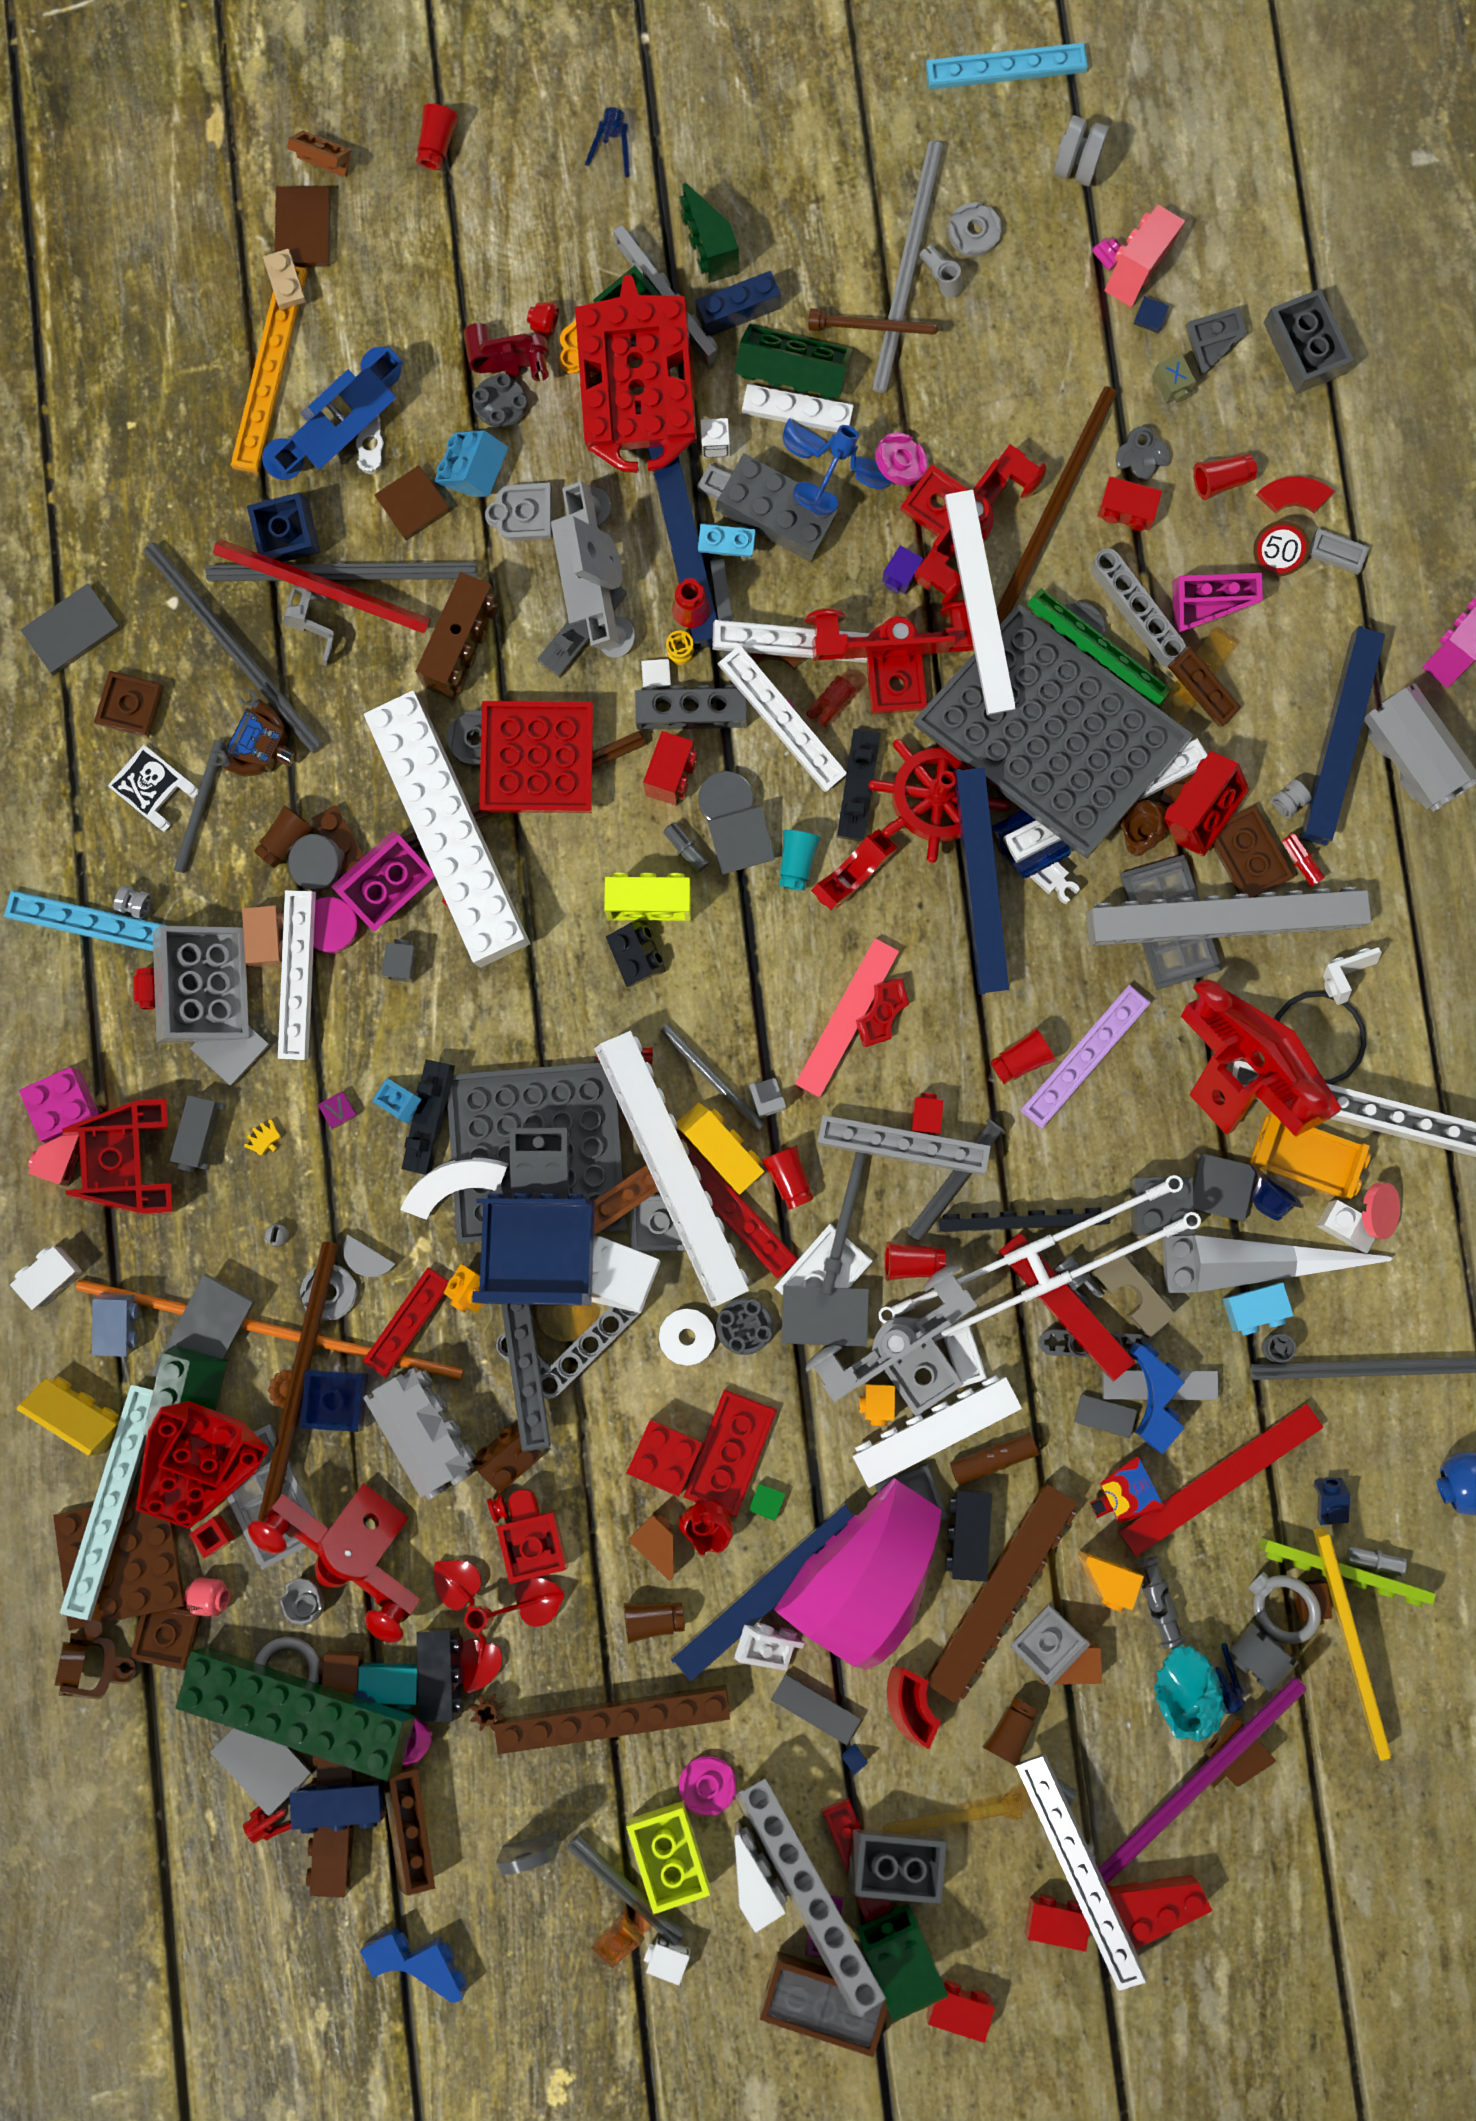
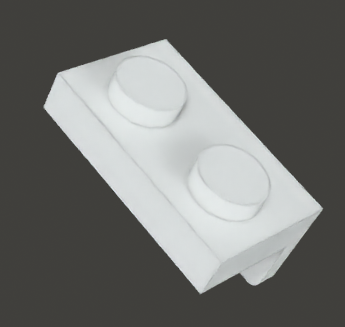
[734,1623,805,1671]

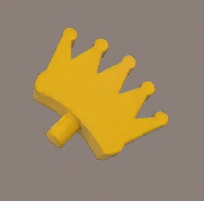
[244,1120,281,1156]

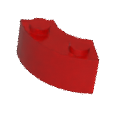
[887,1666,941,1749]

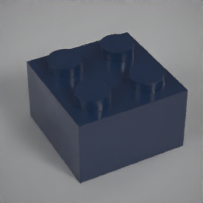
[247,492,321,562]

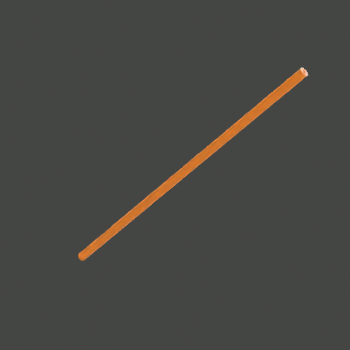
[76,1279,464,1380]

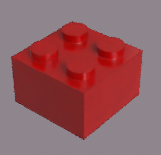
[643,731,698,806]
[626,1419,703,1497]

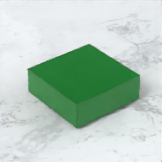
[749,1483,785,1521]

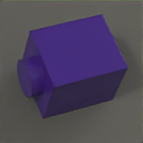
[882,545,924,595]

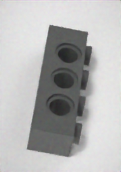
[635,685,747,730]

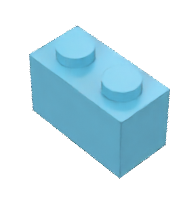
[1222,1283,1293,1335]

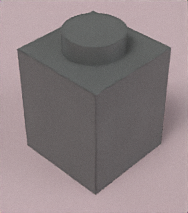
[381,939,418,983]

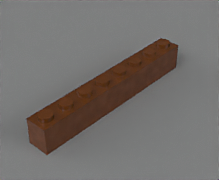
[925,1482,1077,1704]
[306,1650,364,1898]
[494,1684,730,1754]

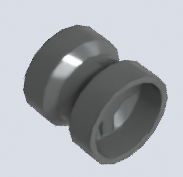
[1261,1334,1296,1363]

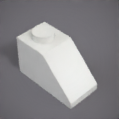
[1316,1200,1375,1254]

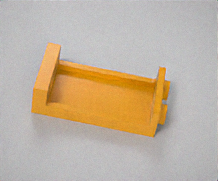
[1249,1111,1371,1200]

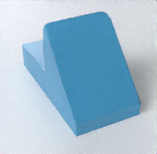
[372,1078,421,1124]

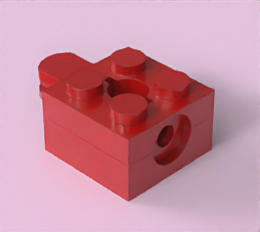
[496,1489,569,1584]

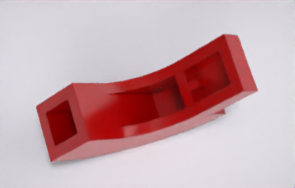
[811,829,898,910]

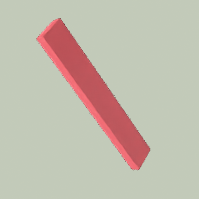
[795,938,899,1098]

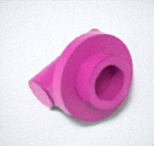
[1092,237,1122,271]

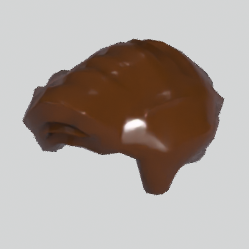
[1120,800,1168,857]

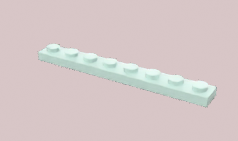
[60,1385,153,1621]

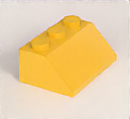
[16,1376,120,1456]

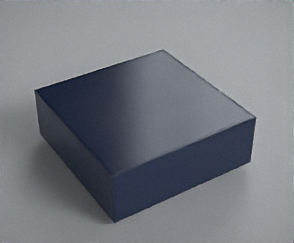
[1133,296,1169,333]

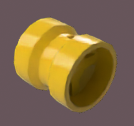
[666,630,694,665]

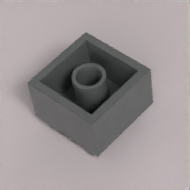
[1130,1177,1195,1236]

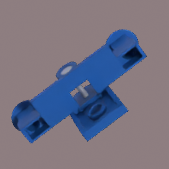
[262,346,404,480]

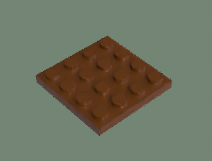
[53,1497,186,1631]

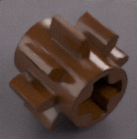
[470,1694,505,1731]

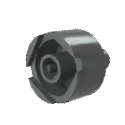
[1229,1622,1299,1693]

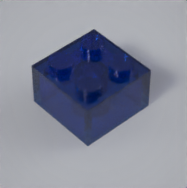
[300,1369,368,1432]

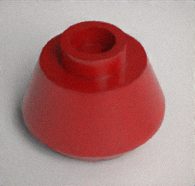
[527,302,559,339]

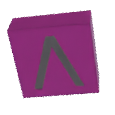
[318,1091,357,1130]

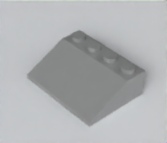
[153,926,249,1043]

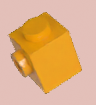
[859,1384,895,1426]

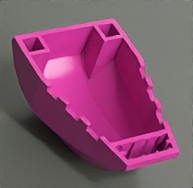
[774,1478,941,1670]

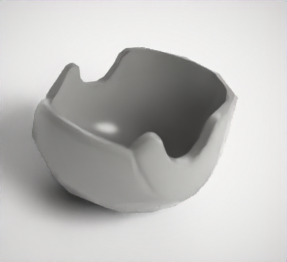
[280,1578,325,1626]

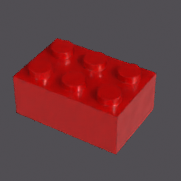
[1164,751,1250,857]

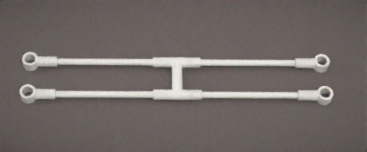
[878,1175,1201,1341]

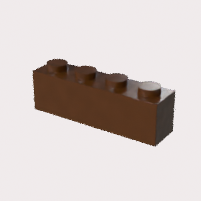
[383,1764,435,1896]

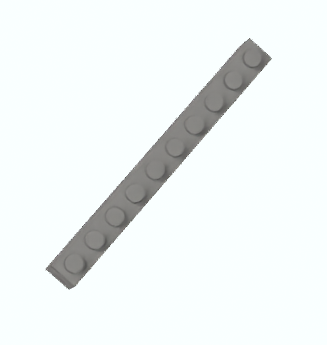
[1086,887,1371,946]

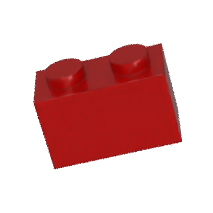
[1097,476,1162,531]
[1024,1894,1090,1952]
[926,1980,995,2043]

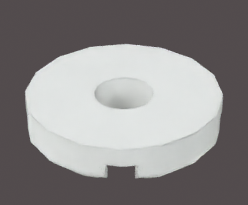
[659,1308,716,1366]

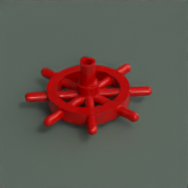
[868,739,1010,863]

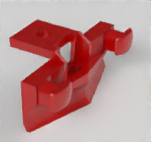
[1180,979,1342,1137]

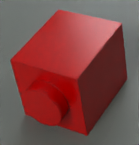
[910,1093,944,1136]
[189,1515,236,1558]

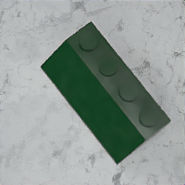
[734,324,853,399]

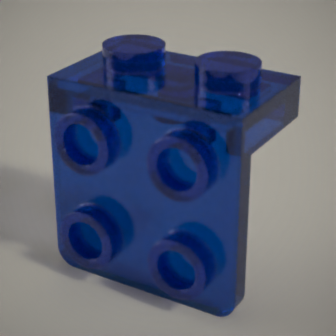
[991,810,1071,878]

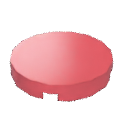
[1362,1183,1400,1240]

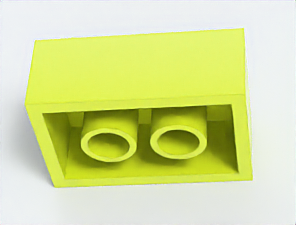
[604,873,691,921]
[626,1801,710,1914]

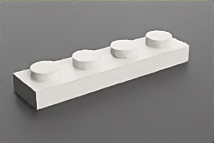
[742,384,853,432]

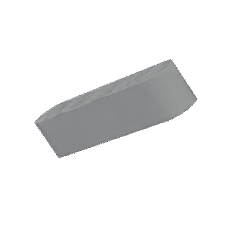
[1091,548,1186,667]

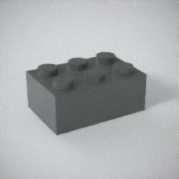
[1263,288,1354,394]
[847,1829,947,1904]

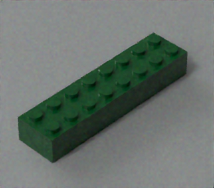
[175,1646,415,1781]

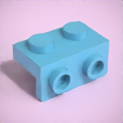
[698,524,755,557]

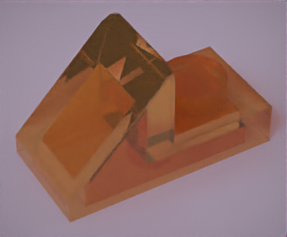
[591,1911,645,1968]

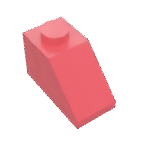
[28,1135,80,1186]

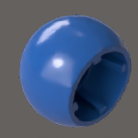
[1436,1452,1476,1516]

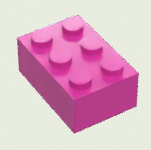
[331,830,435,932]

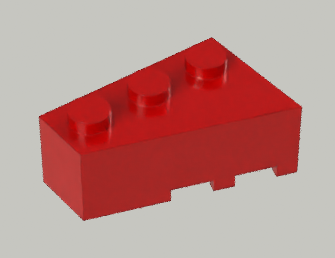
[1106,1875,1213,1950]

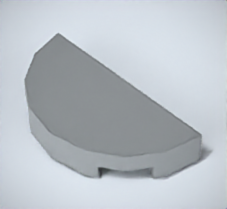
[343,1234,396,1277]

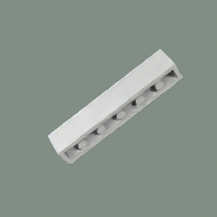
[852,1375,1022,1488]

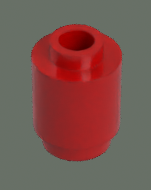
[133,968,155,1010]

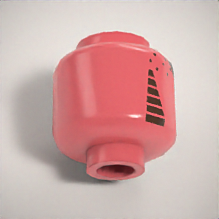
[184,1577,230,1617]

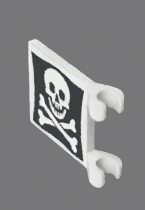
[108,745,199,832]

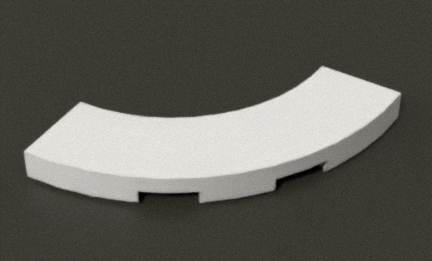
[400,1158,508,1220]

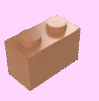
[242,906,284,968]

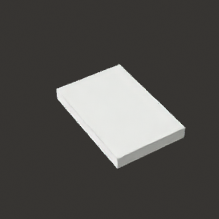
[774,1224,872,1295]

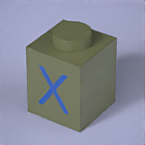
[1152,353,1196,404]

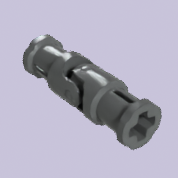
[1134,1556,1186,1649]

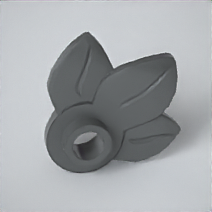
[1116,426,1170,482]

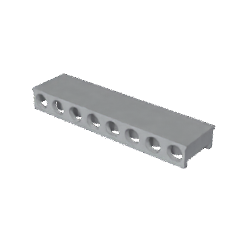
[735,1779,886,2017]

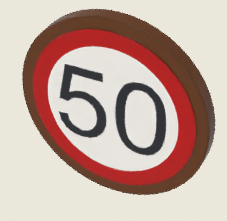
[1253,521,1310,576]

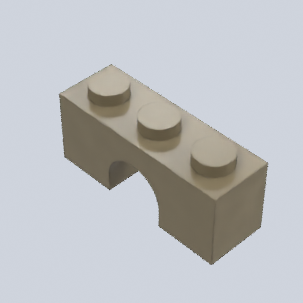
[1089,1250,1176,1338]

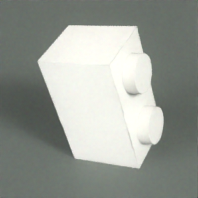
[10,1246,83,1310]

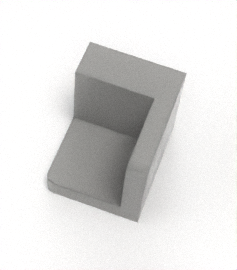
[749,1078,786,1118]

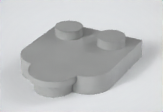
[485,483,553,541]

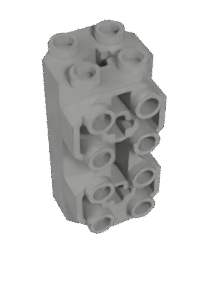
[1364,684,1476,812]
[363,1367,476,1500]

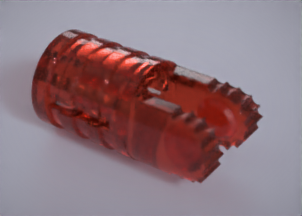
[806,675,856,727]

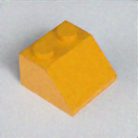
[1078,1550,1144,1612]

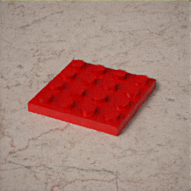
[479,701,593,813]

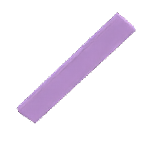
[1020,985,1151,1129]

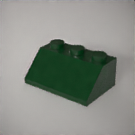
[143,1345,228,1436]

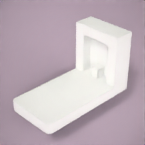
[1323,947,1382,1005]

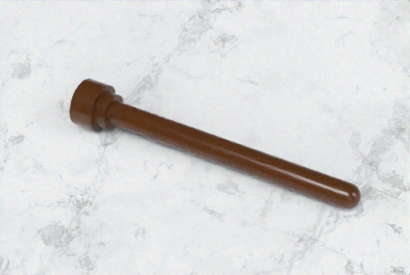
[808,308,939,335]

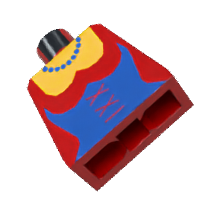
[1089,1457,1164,1523]

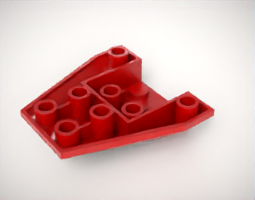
[136,1401,268,1529]

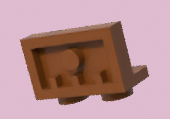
[287,130,351,177]

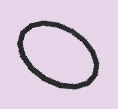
[1275,991,1367,1085]

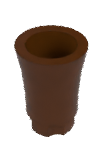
[254,805,315,868]
[624,1602,685,1644]
[982,1697,1039,1766]

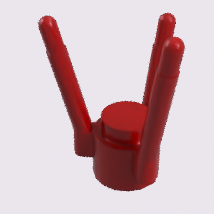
[243,1806,291,1843]

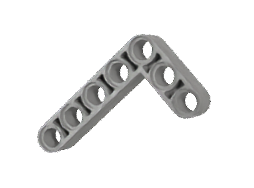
[496,1304,645,1399]

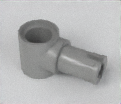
[920,245,963,298]

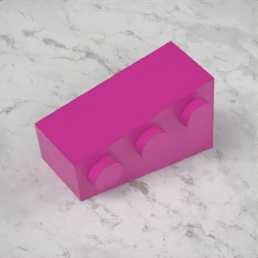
[1172,573,1263,634]
[1422,596,1476,688]

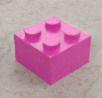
[19,1067,99,1143]

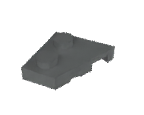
[1185,306,1247,375]

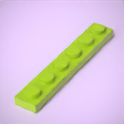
[1258,1537,1436,1607]

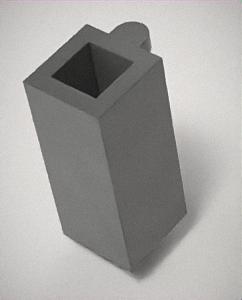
[170,1095,226,1173]

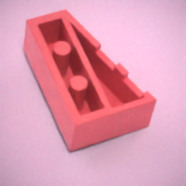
[1104,205,1185,308]

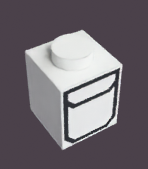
[701,418,730,459]
[643,1936,690,1985]

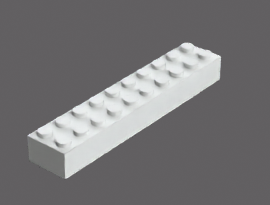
[364,690,530,968]

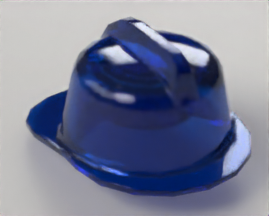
[1250,1163,1304,1221]

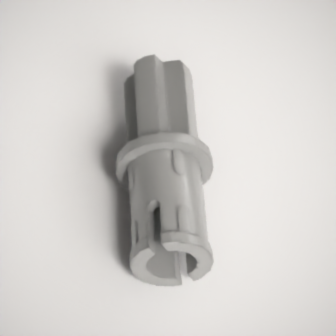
[1346,1547,1407,1576]

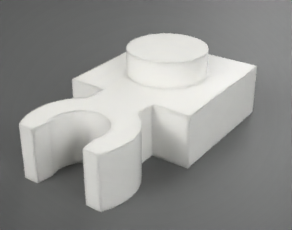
[1028,854,1080,904]

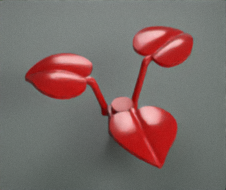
[434,1560,565,1693]

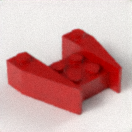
[62,1099,172,1216]

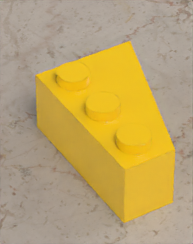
[676,1102,764,1195]

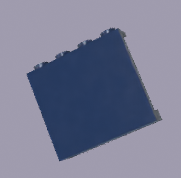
[472,1193,595,1306]

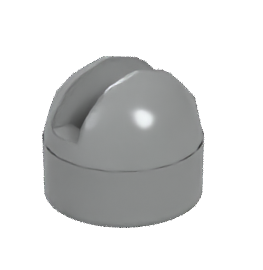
[265,1224,289,1247]

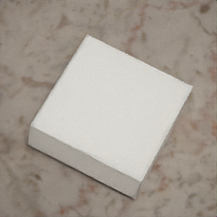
[641,659,671,689]

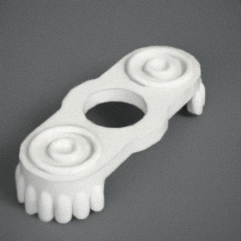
[356,415,384,474]

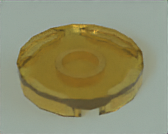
[537,1304,593,1341]

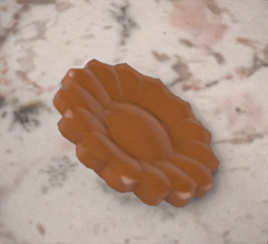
[268,1369,307,1409]

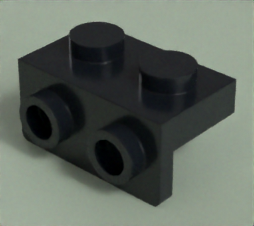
[606,922,666,987]

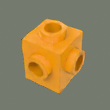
[443,1264,483,1313]

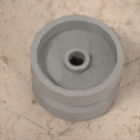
[1053,115,1109,187]

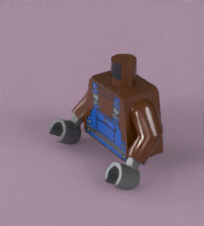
[208,688,297,777]

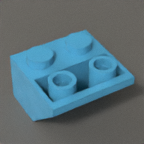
[434,430,508,497]

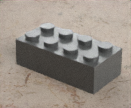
[716,453,840,562]

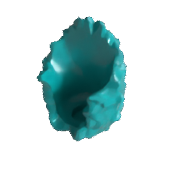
[1153,1645,1225,1742]

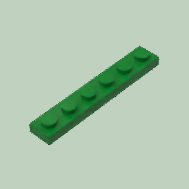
[1027,588,1171,706]

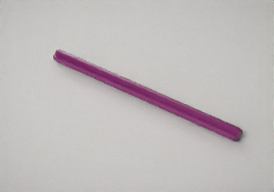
[1098,1677,1307,1885]

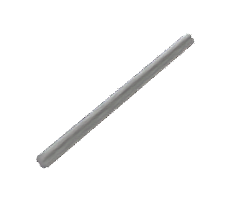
[872,140,942,393]

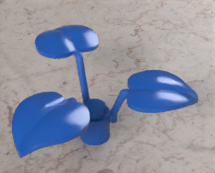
[782,418,893,516]

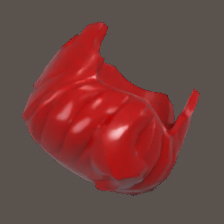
[678,1501,733,1556]

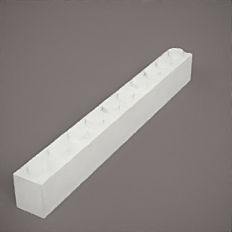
[594,1031,749,1307]
[1227,1061,1476,1157]

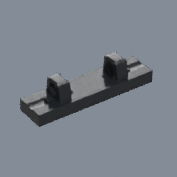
[837,729,881,842]
[401,1059,455,1175]

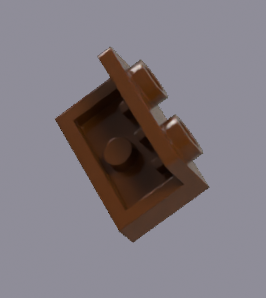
[473,1423,543,1494]

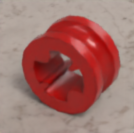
[487,1494,509,1523]

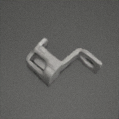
[283,586,334,666]

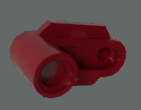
[463,323,549,382]

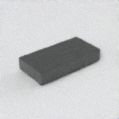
[1074,1394,1137,1438]

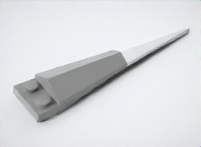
[1162,1235,1393,1293]

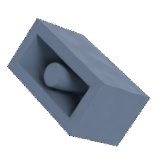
[92,1293,139,1357]

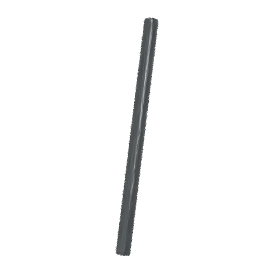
[144,543,323,753]
[205,562,478,582]
[1249,1357,1476,1380]

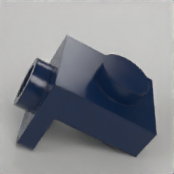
[1314,1477,1350,1525]

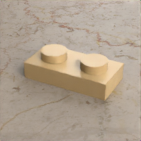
[263,249,306,310]

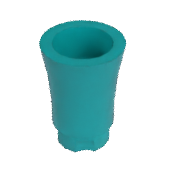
[779,830,821,891]

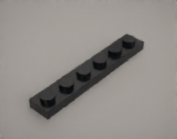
[936,1207,1110,1233]

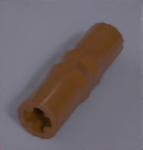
[949,1432,1039,1485]

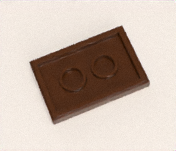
[274,186,331,267]
[1212,805,1295,898]

